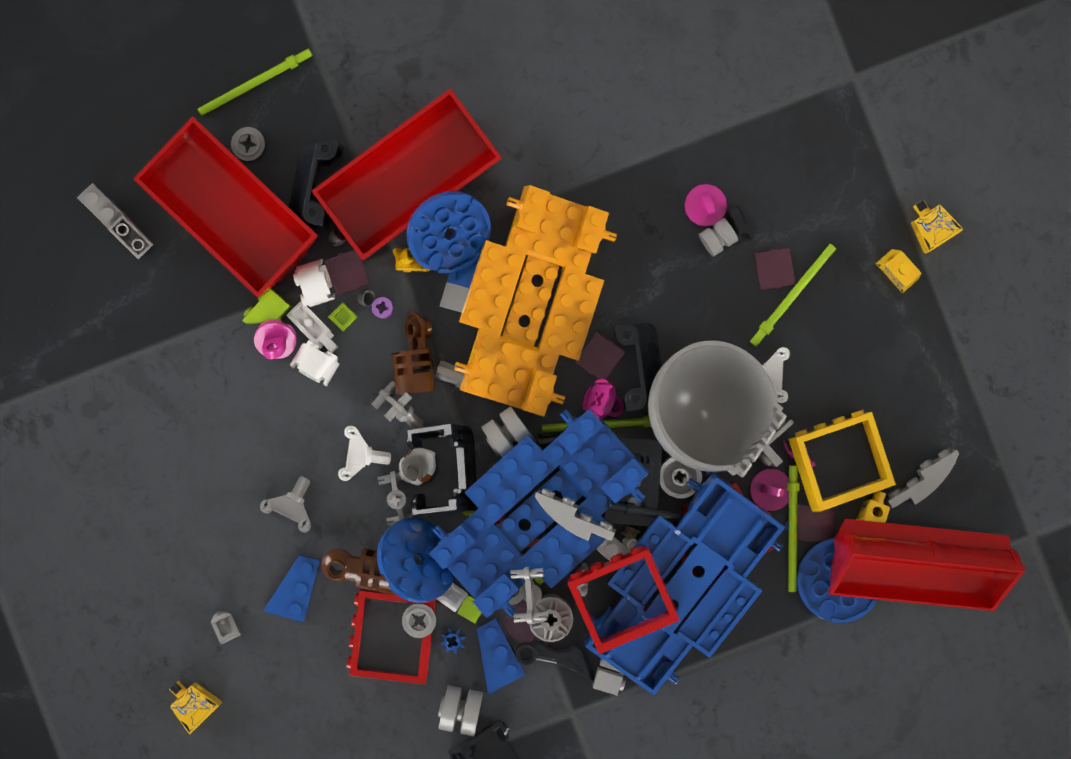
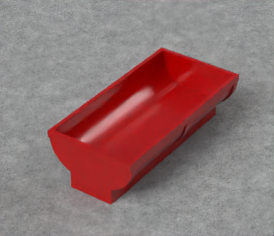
[312,88,502,261]
[133,116,318,298]
[828,519,1025,611]

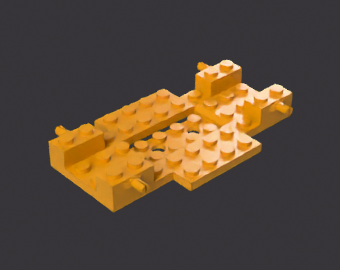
[454,185,617,416]

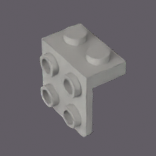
[758,419,794,467]

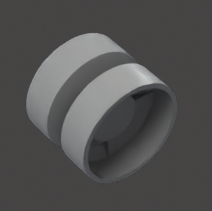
[481,406,536,458]
[438,685,483,737]

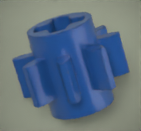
[440,627,466,654]

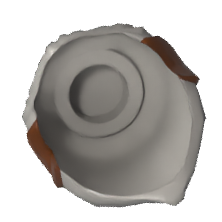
[399,448,436,485]

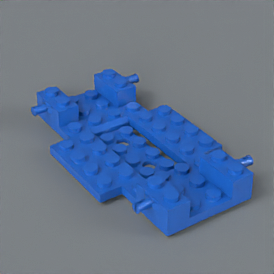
[429,408,649,618]
[583,472,785,695]

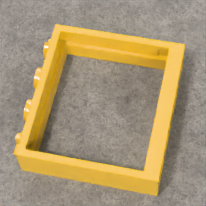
[788,410,896,512]

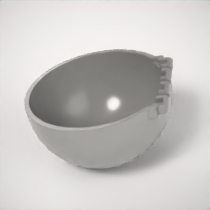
[648,341,787,477]

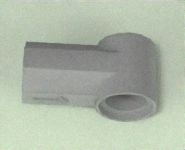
[435,360,464,388]

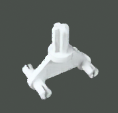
[762,347,790,403]
[338,426,391,481]

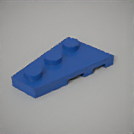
[263,555,321,622]
[477,618,526,694]

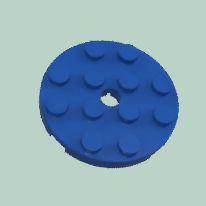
[407,191,491,273]
[377,518,455,603]
[797,537,876,623]

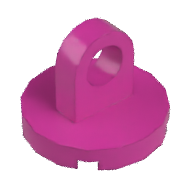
[684,184,727,227]
[254,320,297,359]
[582,379,624,419]
[750,469,789,511]

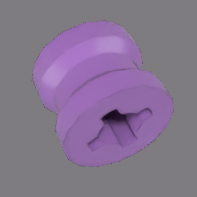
[371,297,394,319]

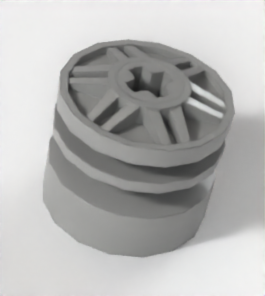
[529,593,573,642]

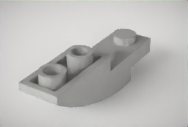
[77,183,154,259]
[885,448,959,508]
[535,488,616,541]

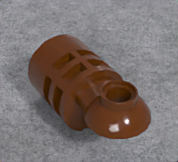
[391,312,436,395]
[321,548,398,596]

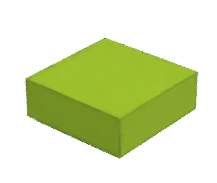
[328,302,358,332]
[457,595,482,623]

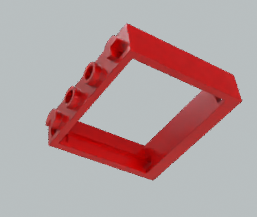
[567,545,680,654]
[347,588,437,684]

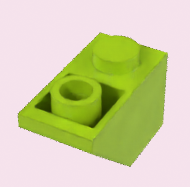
[242,289,292,324]

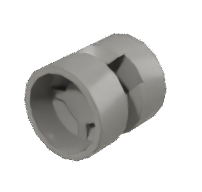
[698,218,738,257]

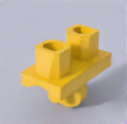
[393,248,431,272]

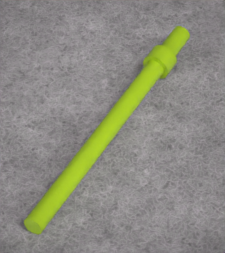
[198,48,313,116]
[750,244,836,347]
[542,415,651,433]
[787,465,800,592]

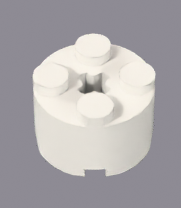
[293,259,335,307]
[290,340,339,386]
[659,456,702,498]

